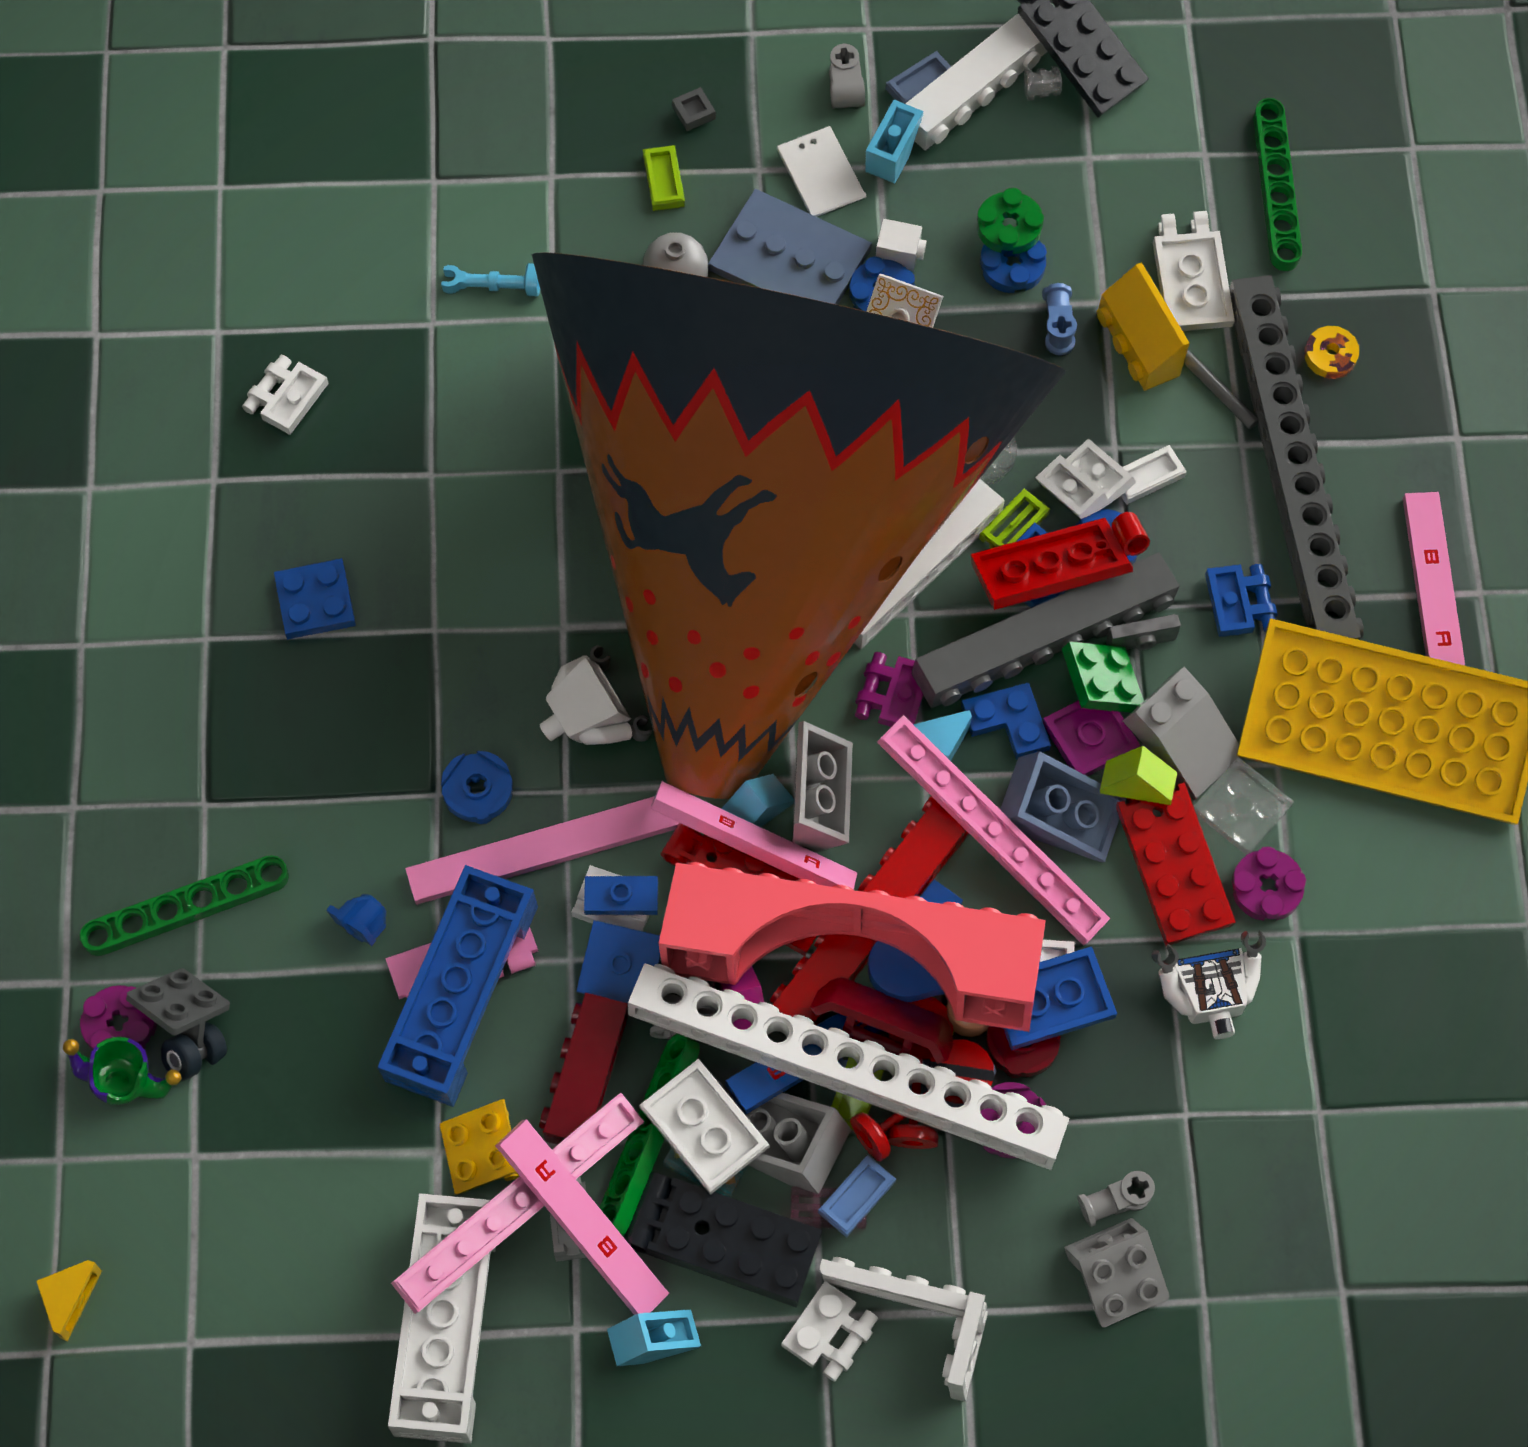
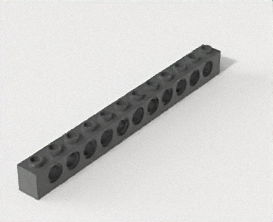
[1229,275,1364,640]

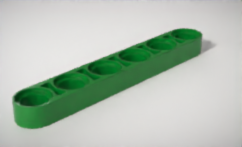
[1253,98,1302,271]
[80,855,289,956]
[599,1033,700,1236]

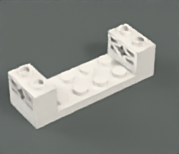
[388,1193,496,1444]

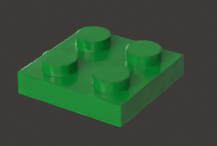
[1062,641,1144,713]

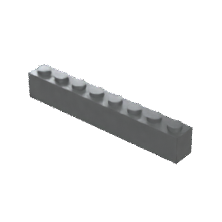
[911,552,1180,708]

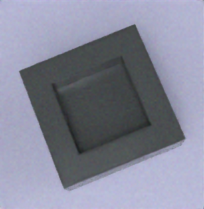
[672,87,716,131]

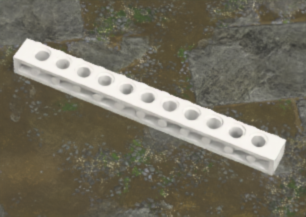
[628,963,1070,1170]

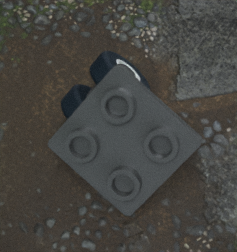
[126,968,230,1081]

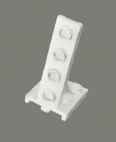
[820,1257,988,1402]

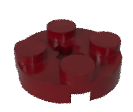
[986,1026,1061,1078]

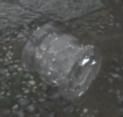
[1023,66,1062,101]

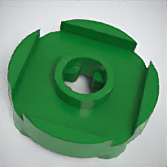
[977,188,1044,254]

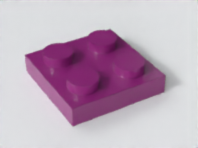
[1043,701,1141,776]

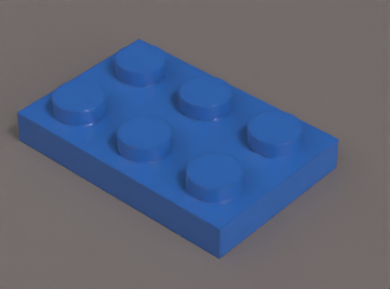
[1003,946,1117,1050]

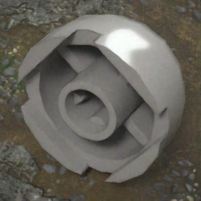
[643,232,708,277]

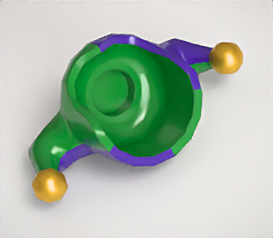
[63,1037,182,1105]

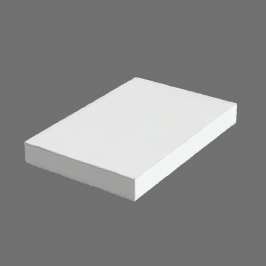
[640,1059,770,1195]

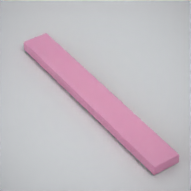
[877,715,1110,946]
[405,796,679,905]
[391,1093,644,1314]

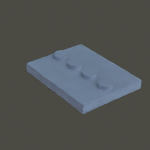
[708,189,872,305]

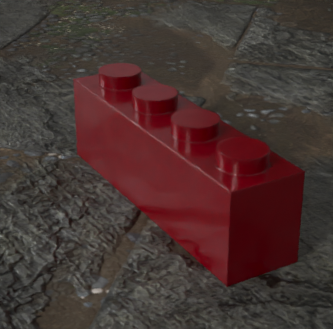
[539,992,629,1145]

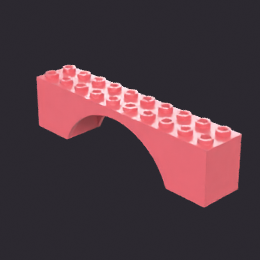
[659,862,1046,1032]

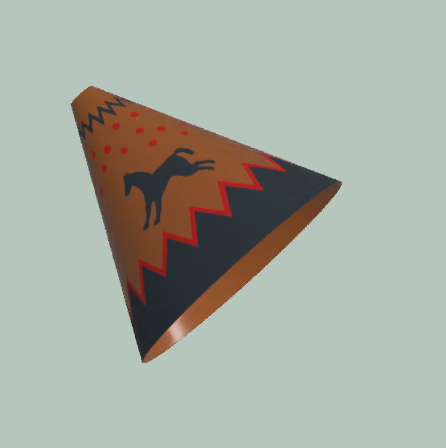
[532,252,1066,799]

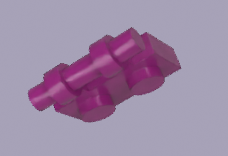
[855,652,923,727]

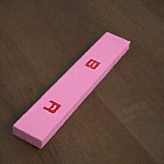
[1403,492,1465,665]
[651,781,857,890]
[495,1119,669,1315]

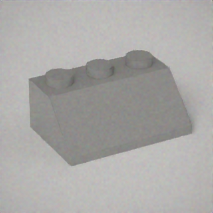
[793,721,853,852]

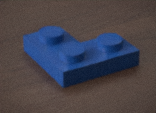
[961,683,1051,759]

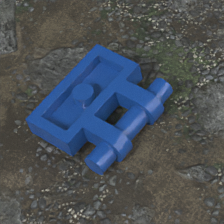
[1205,564,1278,637]

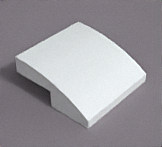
[1035,439,1136,519]

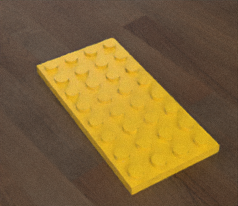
[1236,618,1528,825]

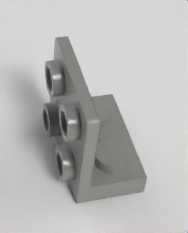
[1064,1218,1170,1327]

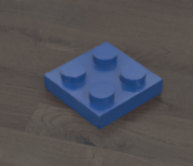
[274,558,356,640]

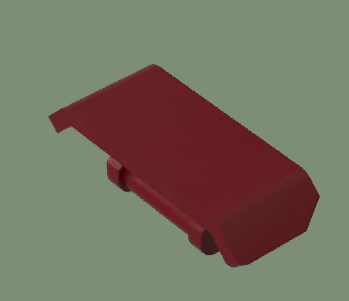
[810,977,953,1064]

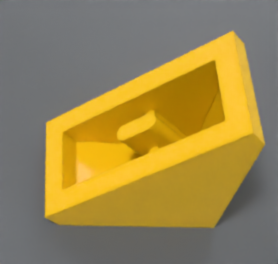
[36,1260,102,1341]

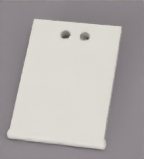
[777,126,866,217]

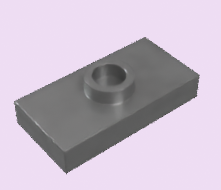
[1106,614,1181,650]

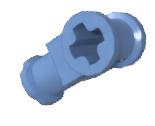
[1042,283,1077,356]

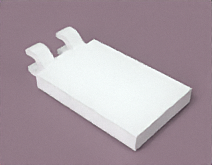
[1153,211,1235,331]

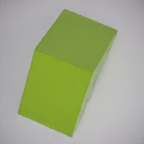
[1100,746,1177,805]

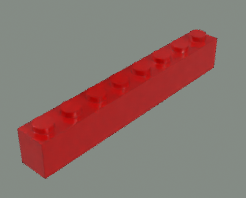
[770,796,969,1026]

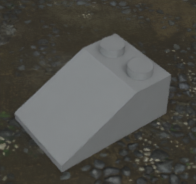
[1123,667,1240,800]
[736,1093,851,1194]

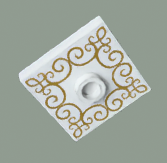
[867,274,943,328]

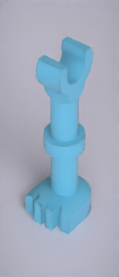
[441,263,540,296]

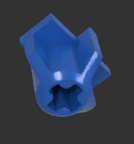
[326,894,386,946]

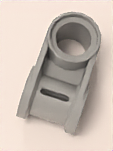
[829,43,865,109]

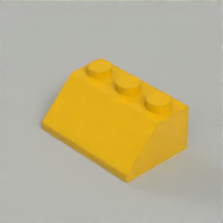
[1097,262,1189,391]

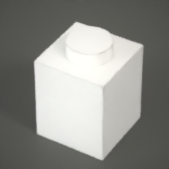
[876,219,927,272]

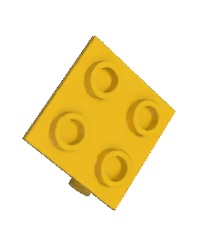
[439,1099,519,1195]

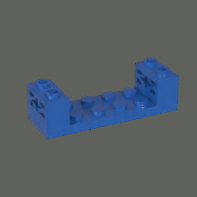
[377,865,538,1107]

